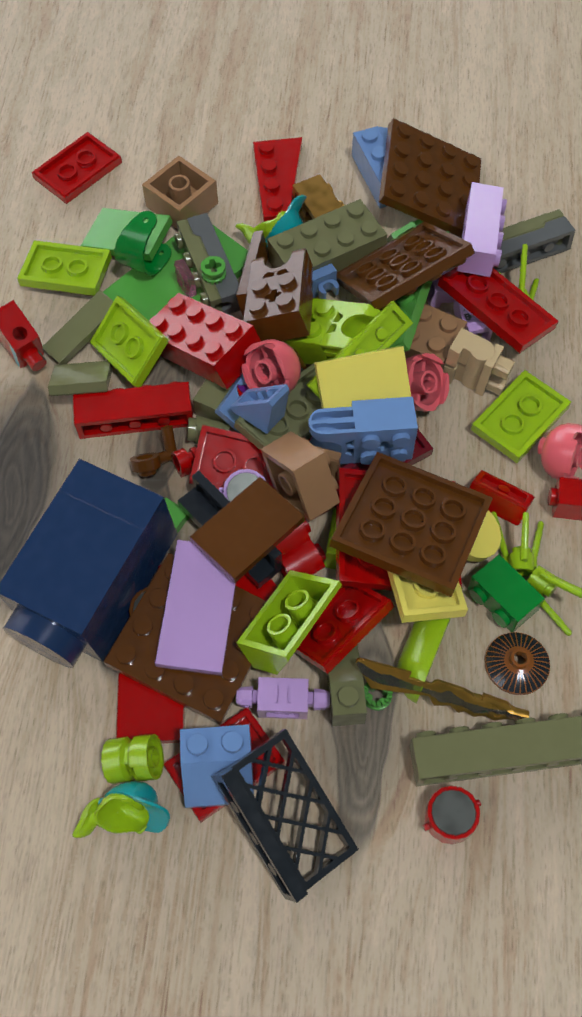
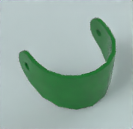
[114,211,172,276]

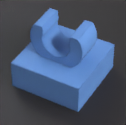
[311,263,339,299]

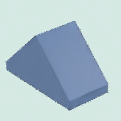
[230,384,290,434]

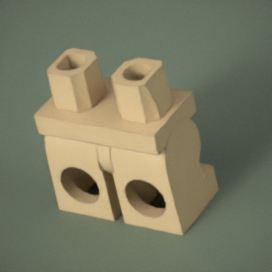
[443,328,515,396]

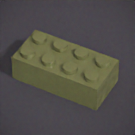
[267,199,388,272]

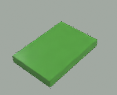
[81,208,173,261]

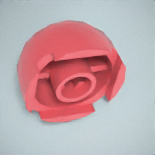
[242,339,301,393]
[406,353,449,412]
[538,423,582,480]

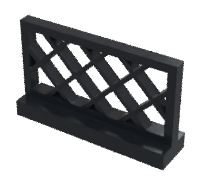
[212,729,359,903]

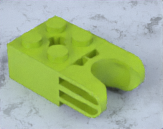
[282,298,381,364]

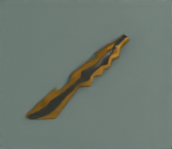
[356,658,529,721]

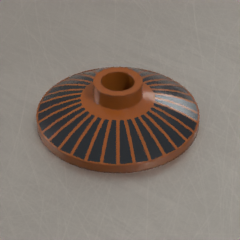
[485,632,550,695]

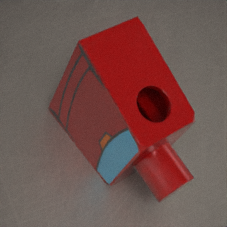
[0,300,47,371]

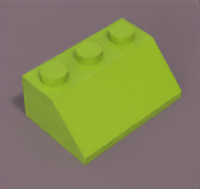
[236,570,342,675]

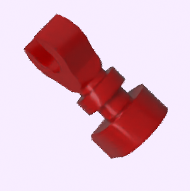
[171,447,197,478]

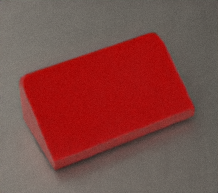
[470,470,535,526]

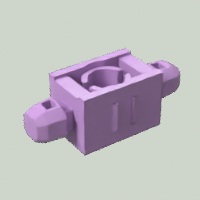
[236,677,330,719]

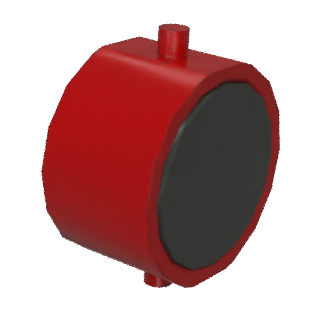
[422,786,481,845]

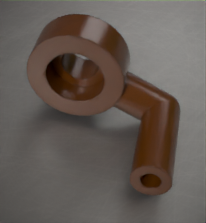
[130,425,177,477]

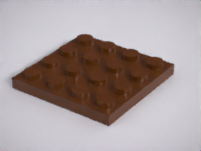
[379,118,481,238]
[336,222,475,310]
[329,452,493,598]
[104,553,267,725]

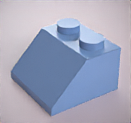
[180,725,254,808]

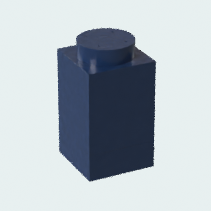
[0,458,177,668]

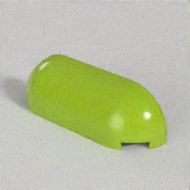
[397,587,463,704]

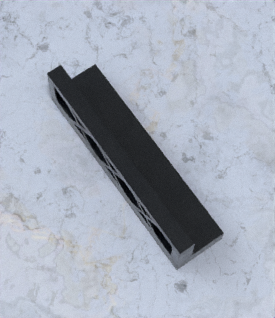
[177,470,282,588]

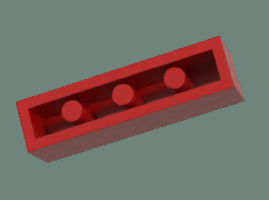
[73,381,193,439]

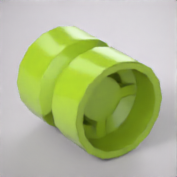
[101,734,164,784]

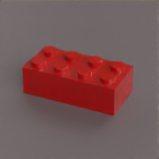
[149,293,261,389]

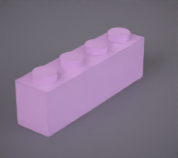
[457,182,507,277]

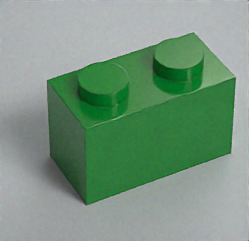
[468,554,545,633]

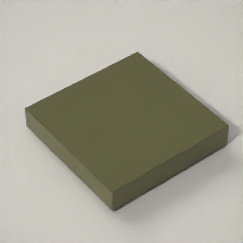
[48,361,112,396]

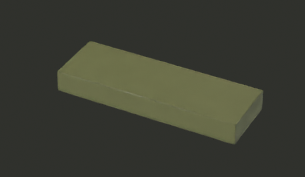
[42,290,113,365]

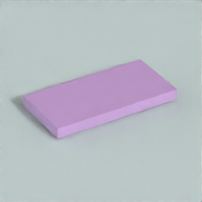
[155,540,236,676]

